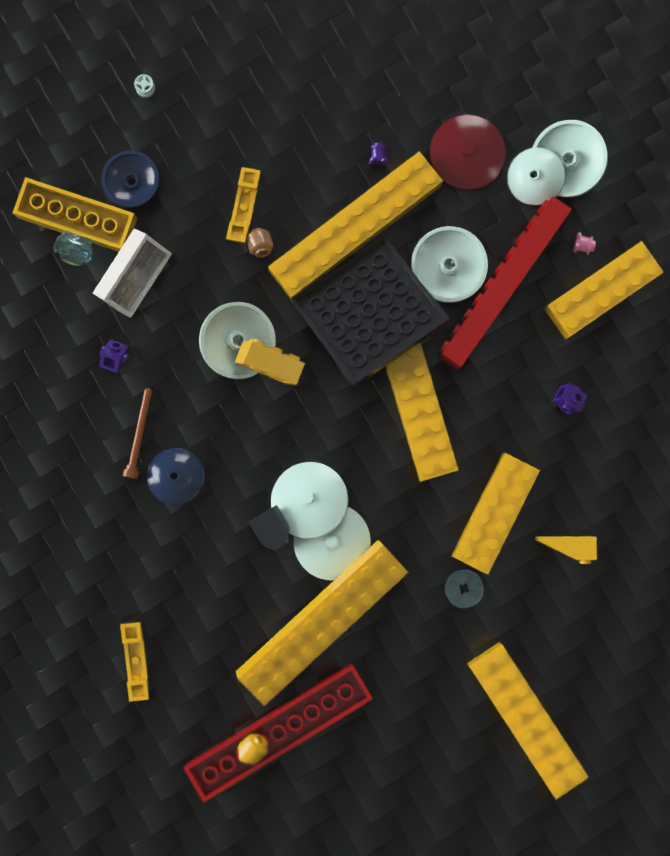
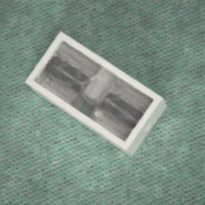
[93,229,172,318]

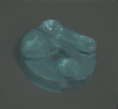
[53,231,93,266]
[445,569,484,608]

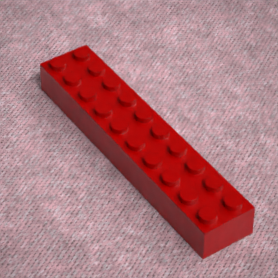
[439,196,572,371]
[184,663,373,802]

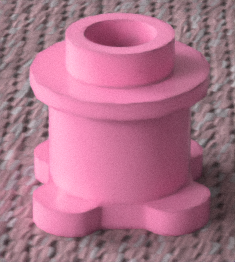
[573,232,596,255]

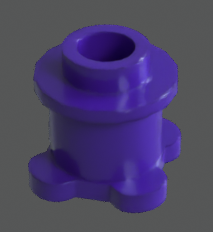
[369,143,389,165]

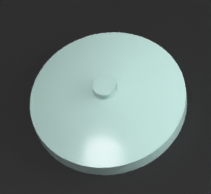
[533,120,608,197]
[411,226,488,303]
[199,302,276,379]
[271,462,348,539]
[294,507,371,580]

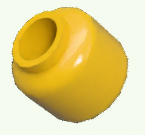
[238,734,268,764]

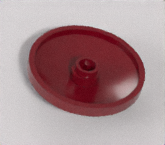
[430,115,505,191]

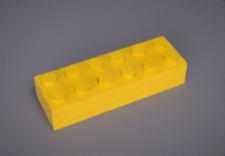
[13,177,137,252]
[544,241,663,340]
[451,453,540,574]

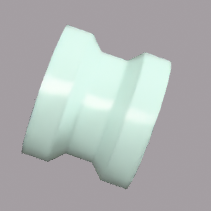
[134,74,155,97]

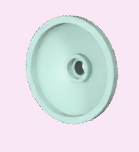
[508,148,565,205]

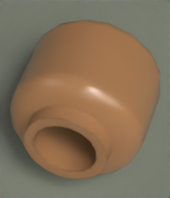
[246,228,273,258]

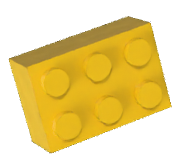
[234,339,305,385]

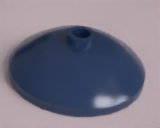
[101,150,159,208]
[147,448,205,505]

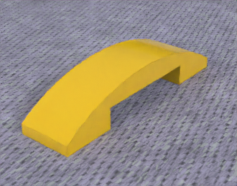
[226,167,261,243]
[120,622,149,702]

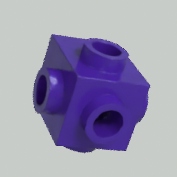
[99,339,129,373]
[552,383,588,414]

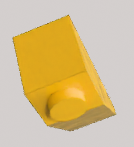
[535,536,597,564]

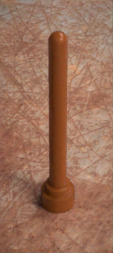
[122,388,152,479]

